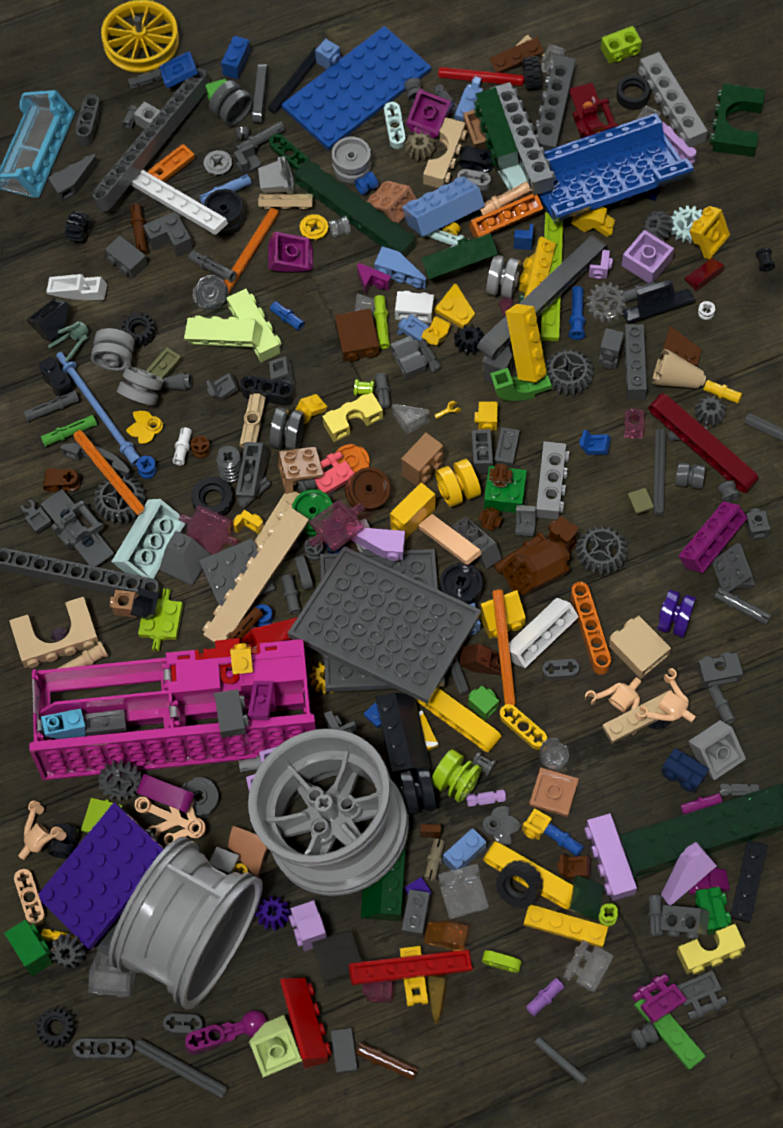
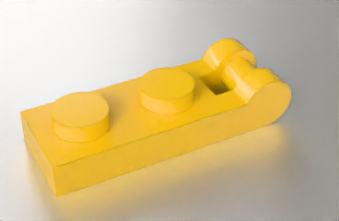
[400,946,428,1007]

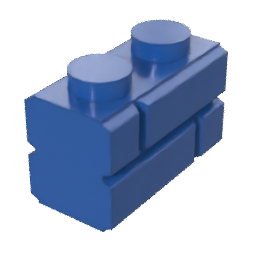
[221,36,251,79]

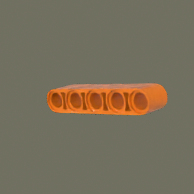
[571,582,611,675]

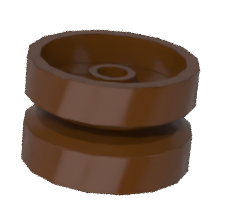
[344,467,390,512]

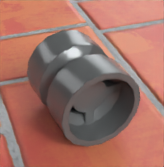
[675,462,705,489]

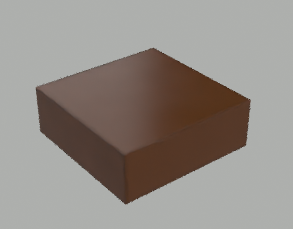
[420,824,441,838]

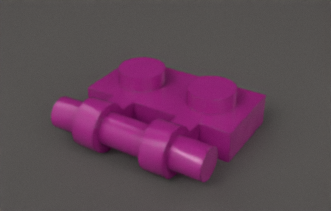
[631,974,687,1024]

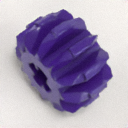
[255,895,290,931]

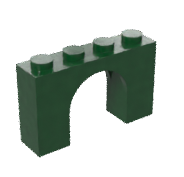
[710,83,765,157]

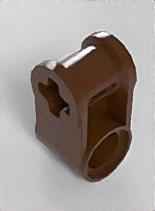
[43,468,81,492]

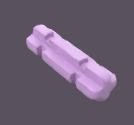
[466,790,506,806]

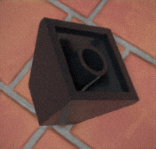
[26,299,68,341]

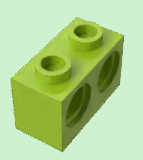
[601,26,642,64]

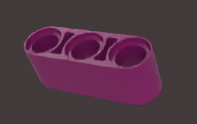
[136,774,195,813]

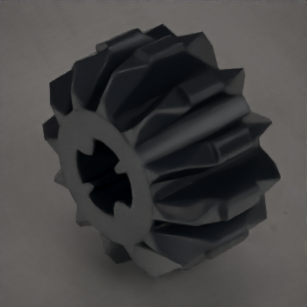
[65,211,91,242]
[454,324,484,355]

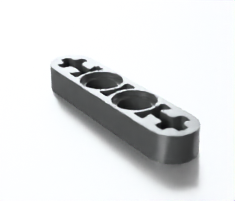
[253,64,268,123]

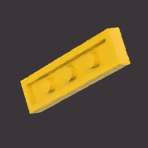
[523,905,608,948]

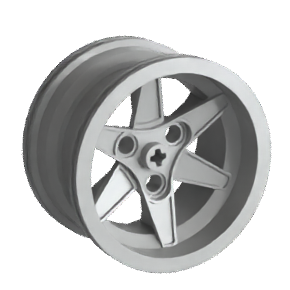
[248,729,409,896]

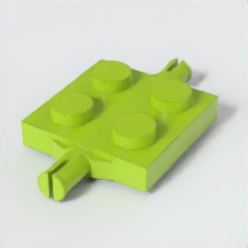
[138,588,184,652]

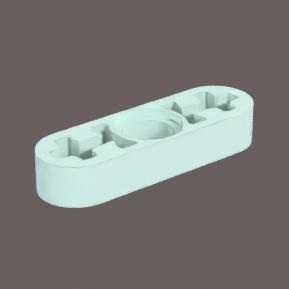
[384,102,405,149]

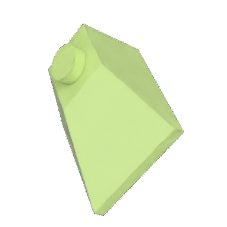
[249,1015,302,1077]

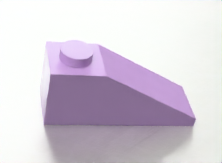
[347,526,405,561]
[661,842,716,906]

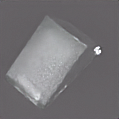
[392,404,430,434]

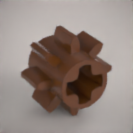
[489,464,512,487]
[478,507,503,530]

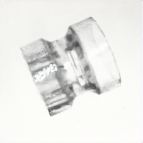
[329,216,351,238]

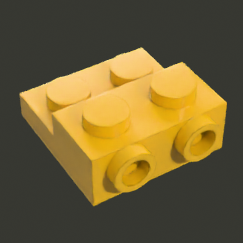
[689,206,730,259]

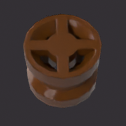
[191,436,211,459]

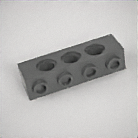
[624,324,647,400]

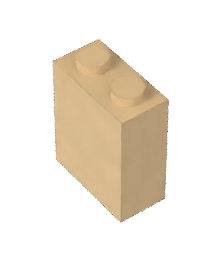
[609,616,671,679]

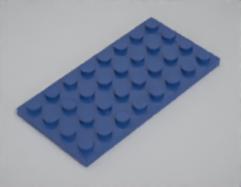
[282,26,431,151]

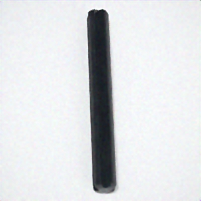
[268,47,317,114]

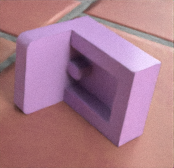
[589,250,612,279]

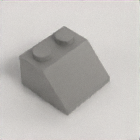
[688,720,746,780]

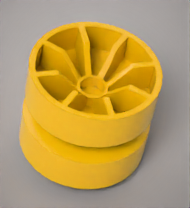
[435,458,481,507]

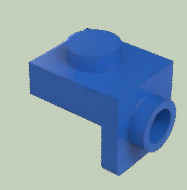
[579,430,611,455]

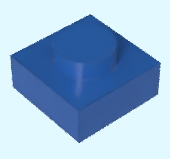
[364,702,381,729]

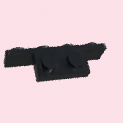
[621,280,695,323]

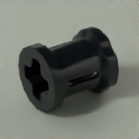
[755,248,775,272]

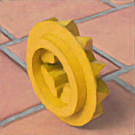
[300,214,328,241]

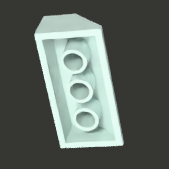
[112,499,187,579]

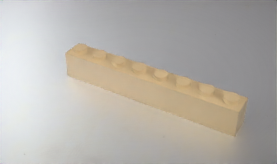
[202,507,309,644]

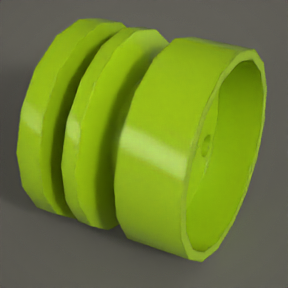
[431,749,482,803]

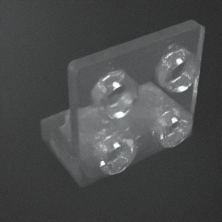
[438,864,489,919]

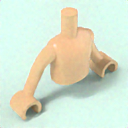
[635,668,696,723]
[585,677,641,735]
[18,801,66,860]

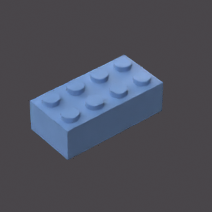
[402,177,485,237]

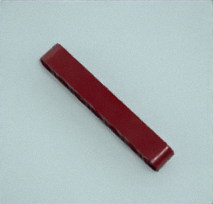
[648,393,759,493]

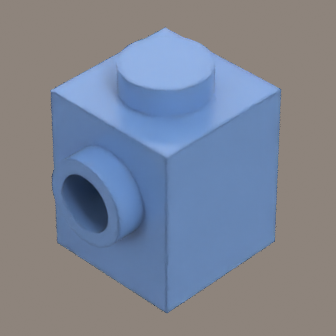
[315,39,341,69]

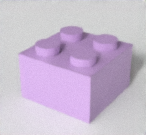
[622,230,674,283]

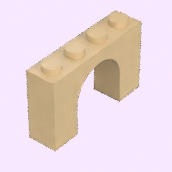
[9,597,98,668]

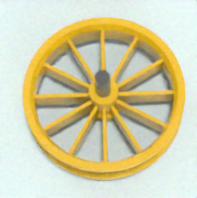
[101,0,179,73]

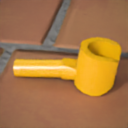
[435,401,461,419]

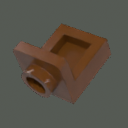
[557,854,590,880]

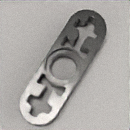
[73,1039,134,1060]

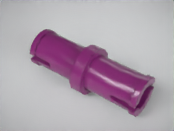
[680,792,723,817]

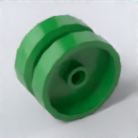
[292,489,336,537]

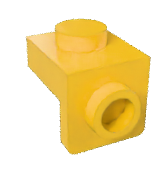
[421,316,451,345]
[295,394,327,424]
[233,510,264,534]
[230,643,253,674]
[522,808,552,840]

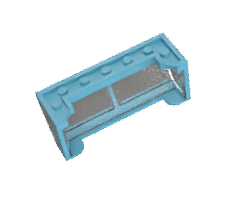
[0,90,75,198]

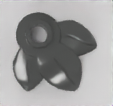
[482,806,521,845]

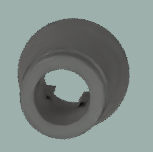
[164,372,192,391]

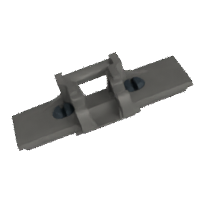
[41,489,114,567]

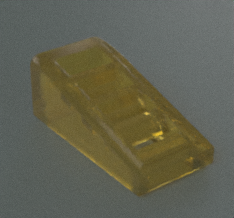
[428,976,445,1024]

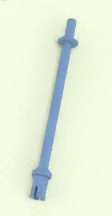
[56,352,140,466]

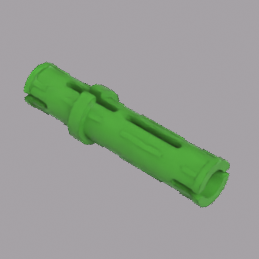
[41,415,97,447]

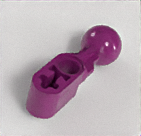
[185,1010,267,1055]

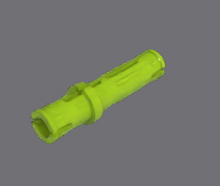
[374,295,390,349]

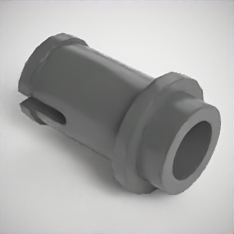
[122,105,138,129]

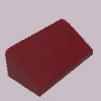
[684,258,724,291]

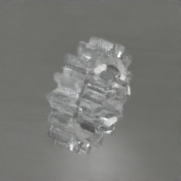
[586,282,627,322]

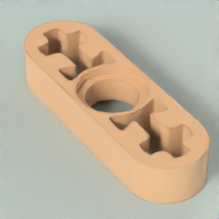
[14,869,46,926]

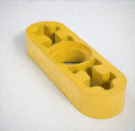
[500,704,547,750]

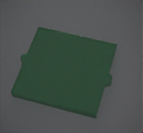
[569,875,604,920]

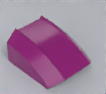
[406,89,454,138]
[268,231,313,272]

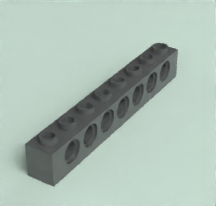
[490,82,556,195]

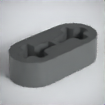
[294,555,313,590]
[542,659,580,680]
[163,1013,203,1035]

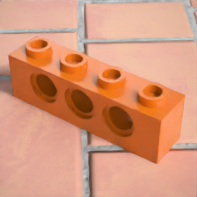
[468,194,543,238]

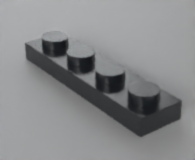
[730,840,767,924]

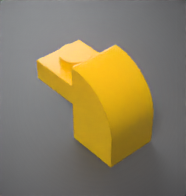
[571,206,615,237]

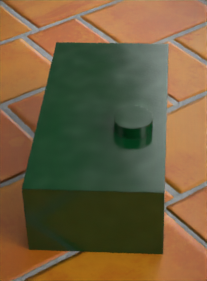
[420,233,498,279]

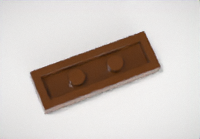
[490,37,545,73]

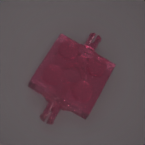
[308,499,365,551]
[178,505,239,554]

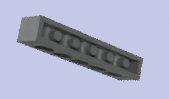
[535,55,575,151]

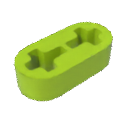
[482,951,522,973]

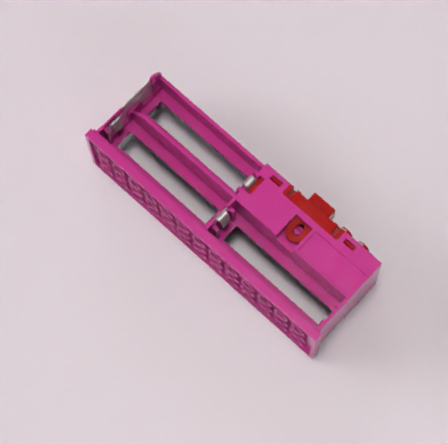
[29,638,316,781]

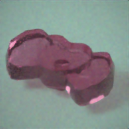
[498,298,513,317]

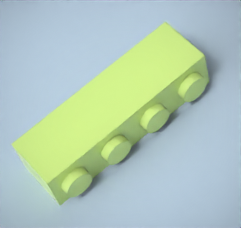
[227,289,281,362]
[184,316,262,347]

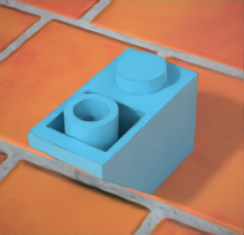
[41,709,85,739]

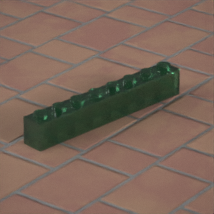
[294,160,416,258]

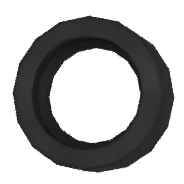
[616,75,650,110]

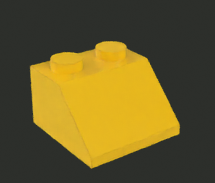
[480,590,526,639]

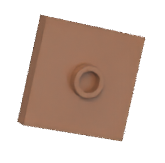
[529,767,579,817]

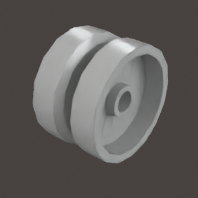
[332,137,371,183]
[486,255,520,299]
[91,328,135,371]
[117,366,164,406]

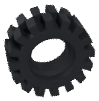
[522,56,541,89]
[121,312,156,348]
[36,1008,75,1049]

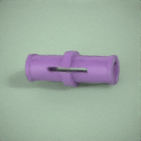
[526,978,564,1016]

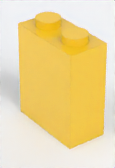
[390,483,435,540]

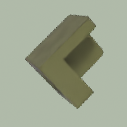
[627,488,654,516]

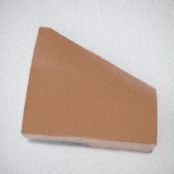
[228,826,268,878]

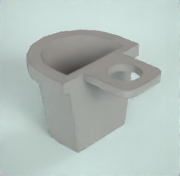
[258,156,295,194]

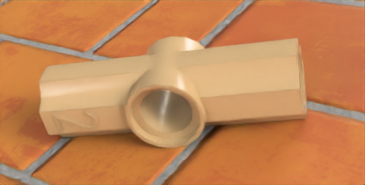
[240,393,266,448]

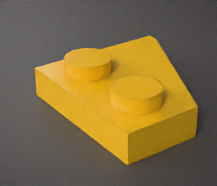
[435,284,475,329]

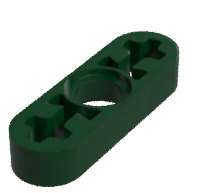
[269,134,310,173]

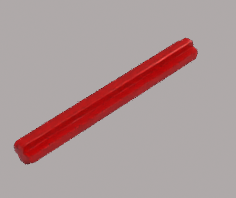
[438,67,524,86]

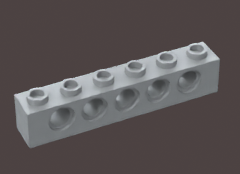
[638,52,708,147]

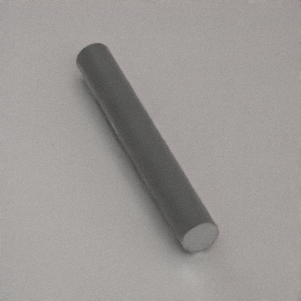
[534,1037,588,1085]

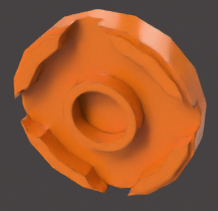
[335,444,370,473]

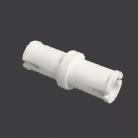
[172,427,192,465]

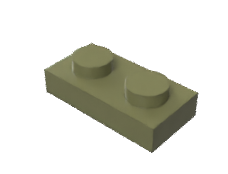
[146,347,182,380]

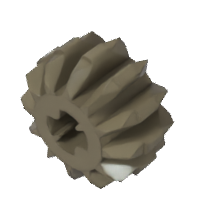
[405,131,435,162]

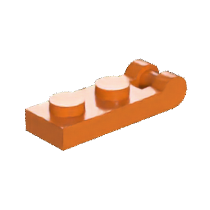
[147,144,195,183]

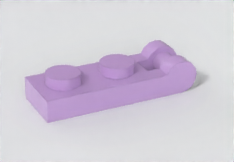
[662,122,696,165]

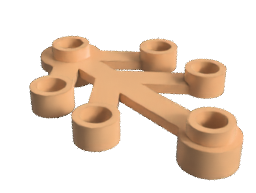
[134,797,206,845]

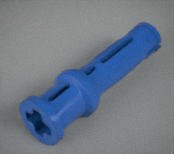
[569,286,585,340]

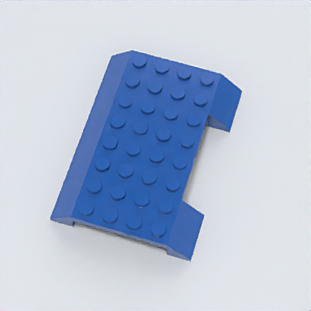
[537,113,694,223]

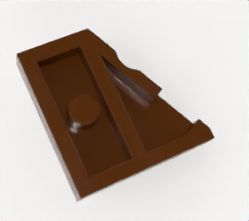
[661,327,702,367]

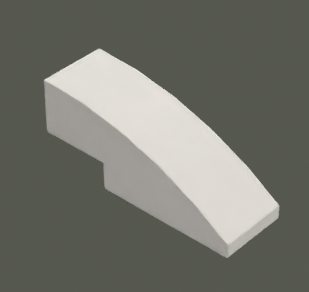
[46,274,107,300]

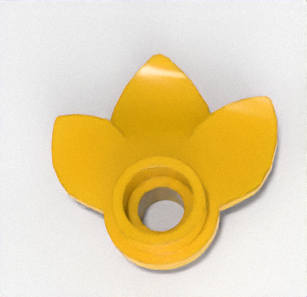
[126,411,163,444]

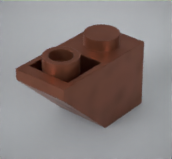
[460,643,502,676]

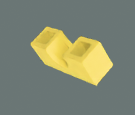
[323,393,383,442]
[677,924,746,975]

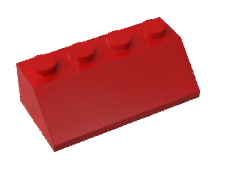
[280,978,331,1069]

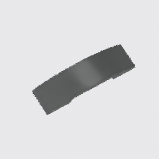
[60,443,132,479]

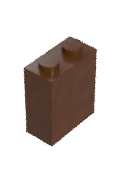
[334,308,379,362]

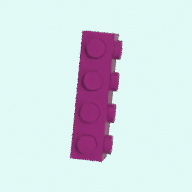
[678,501,747,573]

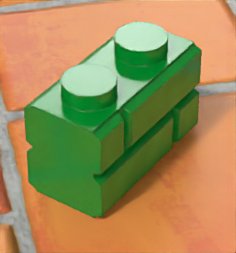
[694,887,731,935]

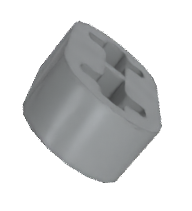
[457,169,491,190]

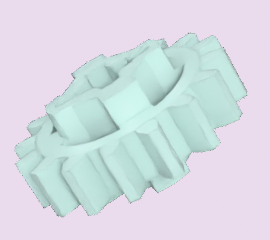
[671,206,702,243]

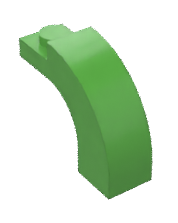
[490,368,552,401]

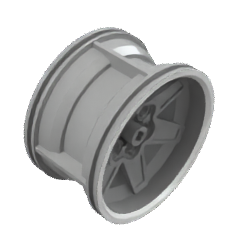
[109,837,262,1010]

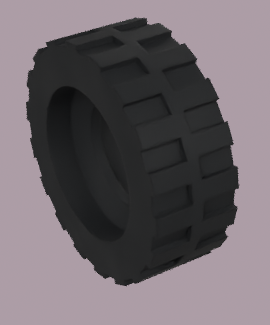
[191,476,234,520]
[495,860,543,908]

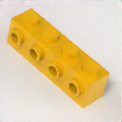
[505,304,547,382]

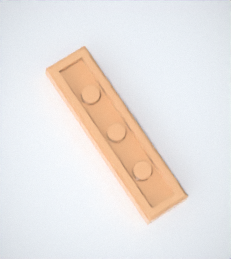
[418,514,481,565]

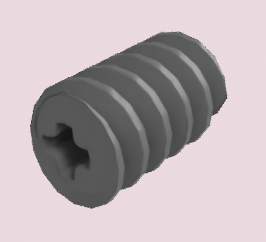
[216,446,241,483]

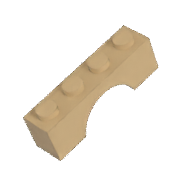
[423,117,468,188]

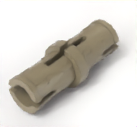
[423,839,446,881]

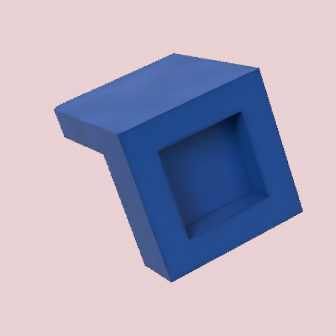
[514,224,533,250]

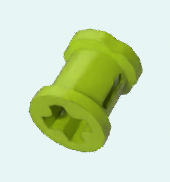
[354,379,375,396]
[599,904,618,927]

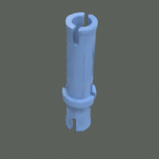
[199,174,252,205]

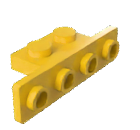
[519,237,556,298]

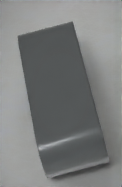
[76,94,101,146]

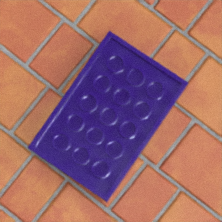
[38,802,164,949]

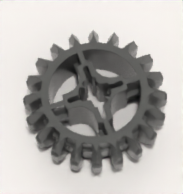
[545,348,594,396]
[94,474,145,524]
[576,525,628,576]

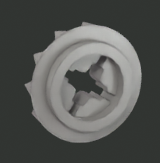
[204,150,232,176]

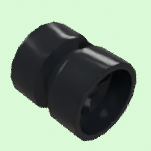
[47,824,79,859]

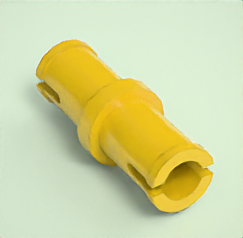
[703,380,743,404]

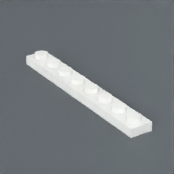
[130,170,228,235]

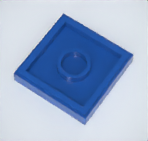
[159,51,198,88]

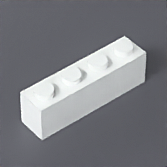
[509,598,579,668]

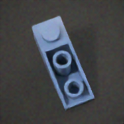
[374,247,426,289]

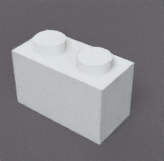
[395,291,434,323]

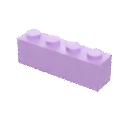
[584,814,637,901]

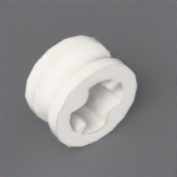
[698,301,715,320]

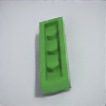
[634,992,706,1071]

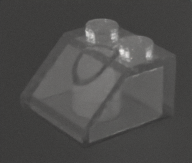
[89,951,136,997]

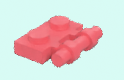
[314,451,354,494]

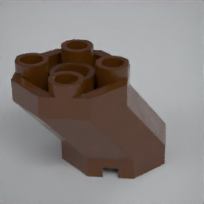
[502,538,570,595]

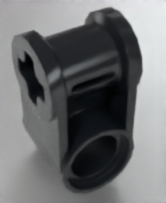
[458,146,493,173]

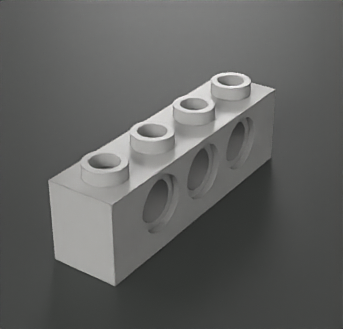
[536,442,569,519]

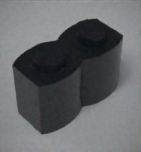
[39,357,73,397]

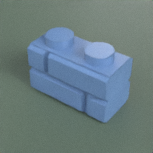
[443,828,486,875]

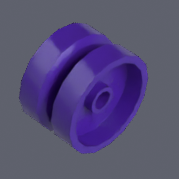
[657,590,696,638]

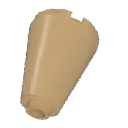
[652,349,706,389]

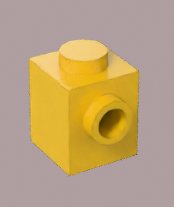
[475,402,497,431]

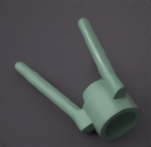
[48,321,88,362]

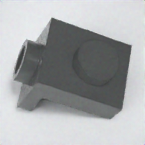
[206,373,239,401]
[515,505,536,536]

